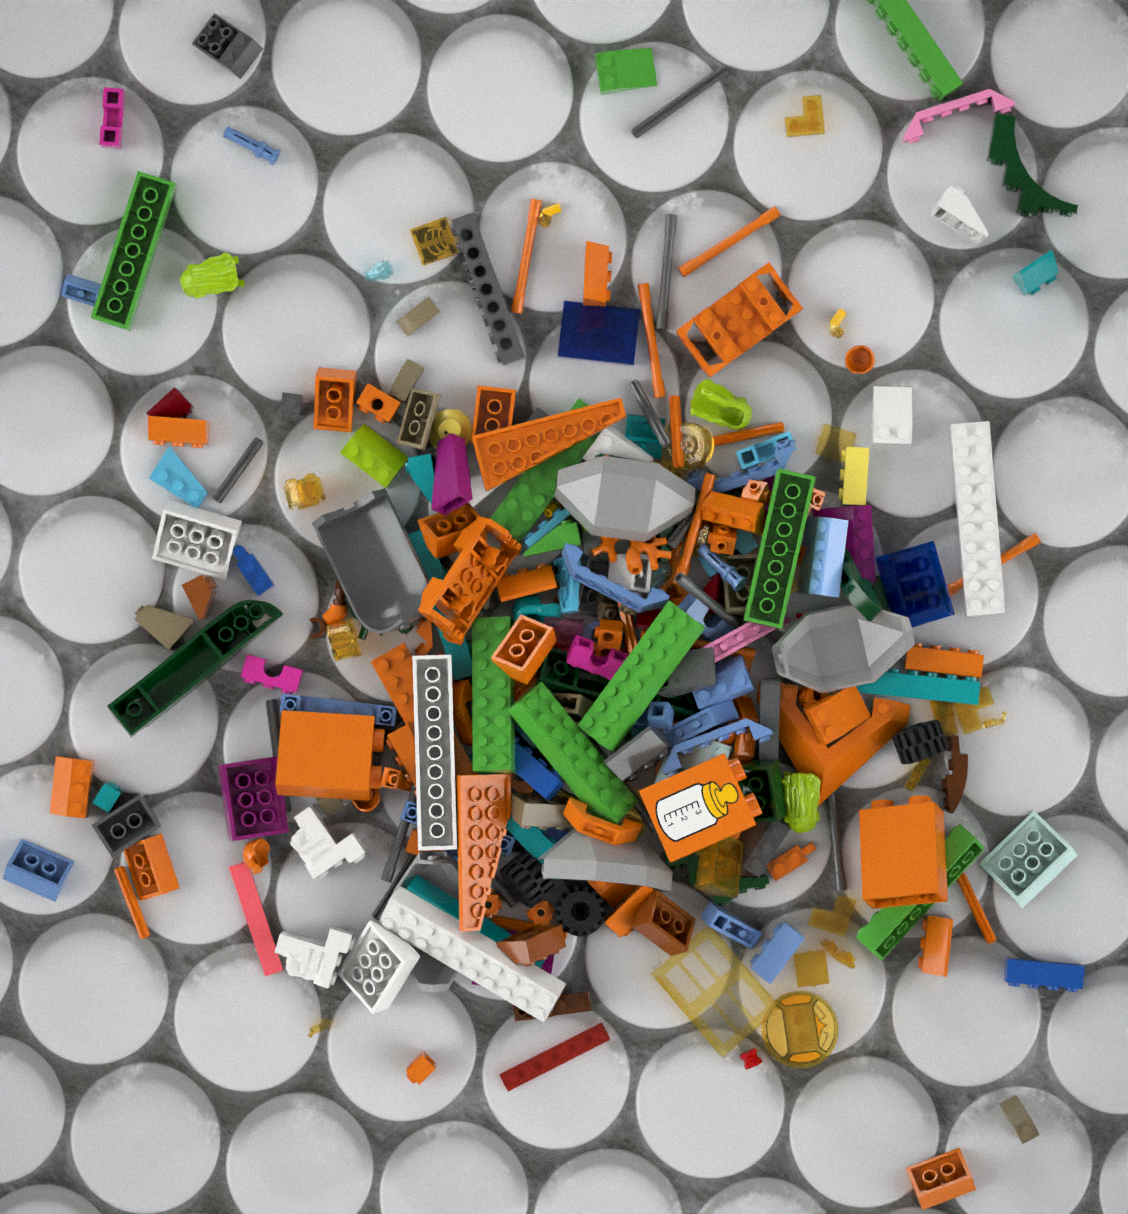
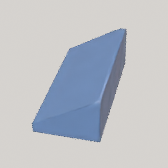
[61,274,101,306]

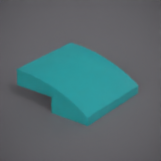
[625,414,666,459]

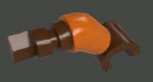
[309,579,348,639]

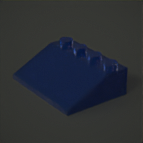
[557,301,640,367]
[875,541,955,628]

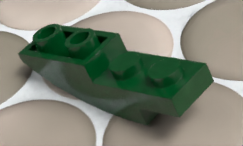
[840,549,883,621]

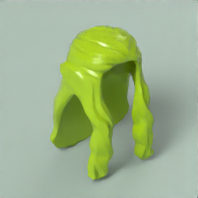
[180,252,245,299]
[690,378,752,430]
[782,772,821,833]

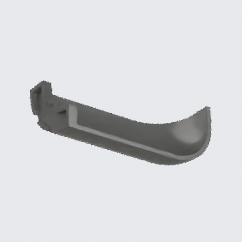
[312,488,430,634]

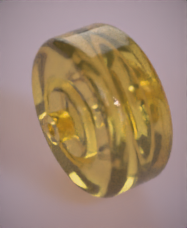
[667,422,714,469]

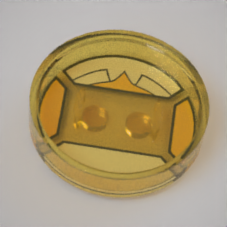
[762,990,839,1069]

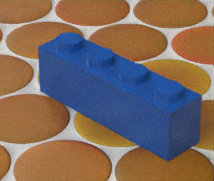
[515,735,565,801]
[1004,958,1085,992]

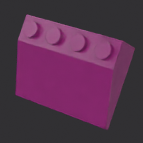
[812,505,876,583]
[218,756,289,841]

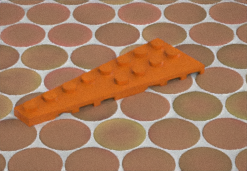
[472,398,626,491]

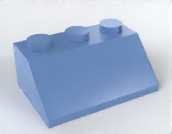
[692,654,756,711]
[3,839,74,902]
[750,921,805,984]

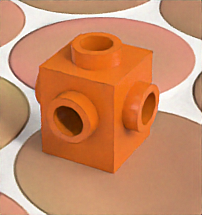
[741,479,771,507]
[707,525,737,555]
[797,685,828,709]
[484,890,502,918]
[526,899,555,926]

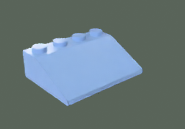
[797,517,848,597]

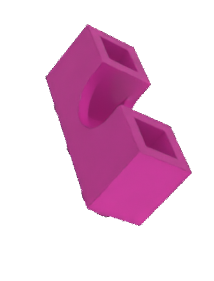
[99,87,126,149]
[566,635,629,680]
[241,654,304,695]

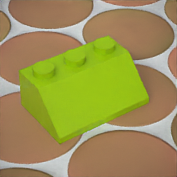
[340,424,408,489]

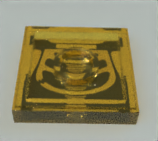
[410,217,459,266]

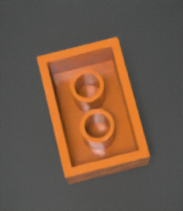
[471,385,516,444]

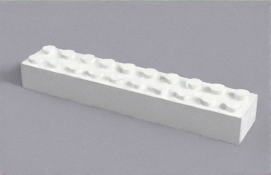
[950,421,1005,617]
[412,655,457,851]
[378,885,566,1022]

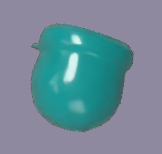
[512,595,562,626]

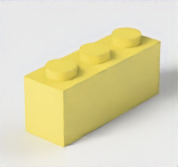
[838,446,869,506]

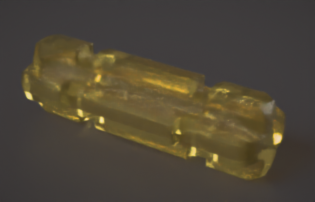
[904,758,930,791]

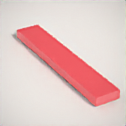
[229,862,284,976]

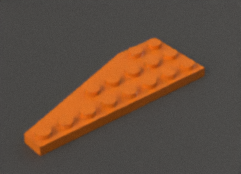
[457,774,512,932]

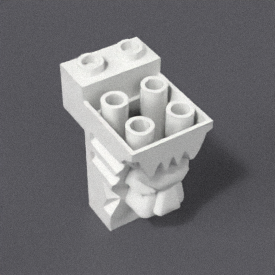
[290,805,367,880]
[274,926,356,989]

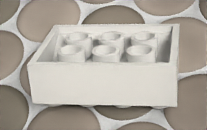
[930,186,989,245]
[152,500,242,580]
[338,920,421,1014]

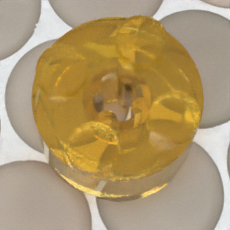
[283,473,326,510]
[326,619,362,662]

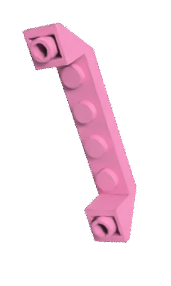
[902,89,1015,144]
[702,613,790,663]

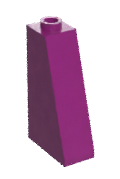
[431,433,473,515]

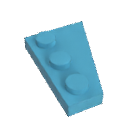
[149,446,208,508]
[520,508,571,556]
[553,557,581,614]

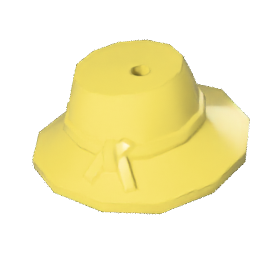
[429,409,473,449]

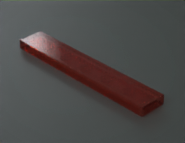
[499,1022,611,1091]

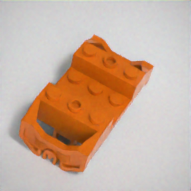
[676,262,804,378]
[418,516,522,646]

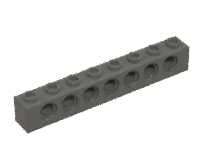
[450,212,525,366]

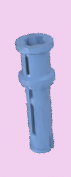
[223,126,281,166]
[697,544,747,592]

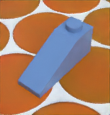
[700,901,762,949]

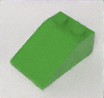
[595,48,657,95]
[524,519,581,557]

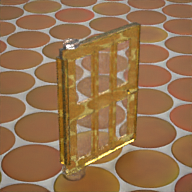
[651,925,781,1062]

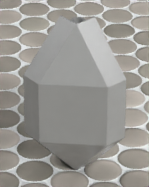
[554,456,695,542]
[772,603,915,693]
[538,828,673,892]
[393,851,459,993]

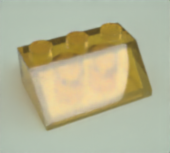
[695,837,744,898]

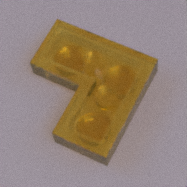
[784,95,825,138]
[953,686,994,735]
[807,894,856,937]

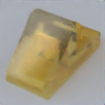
[929,700,958,737]

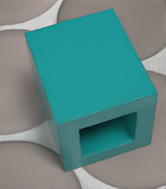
[92,782,123,813]

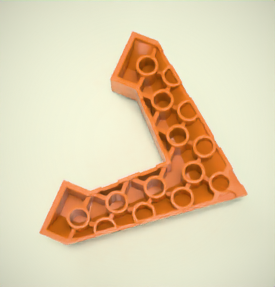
[756,681,910,806]

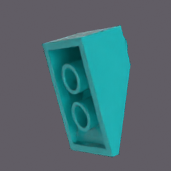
[1012,250,1059,296]
[405,454,439,513]

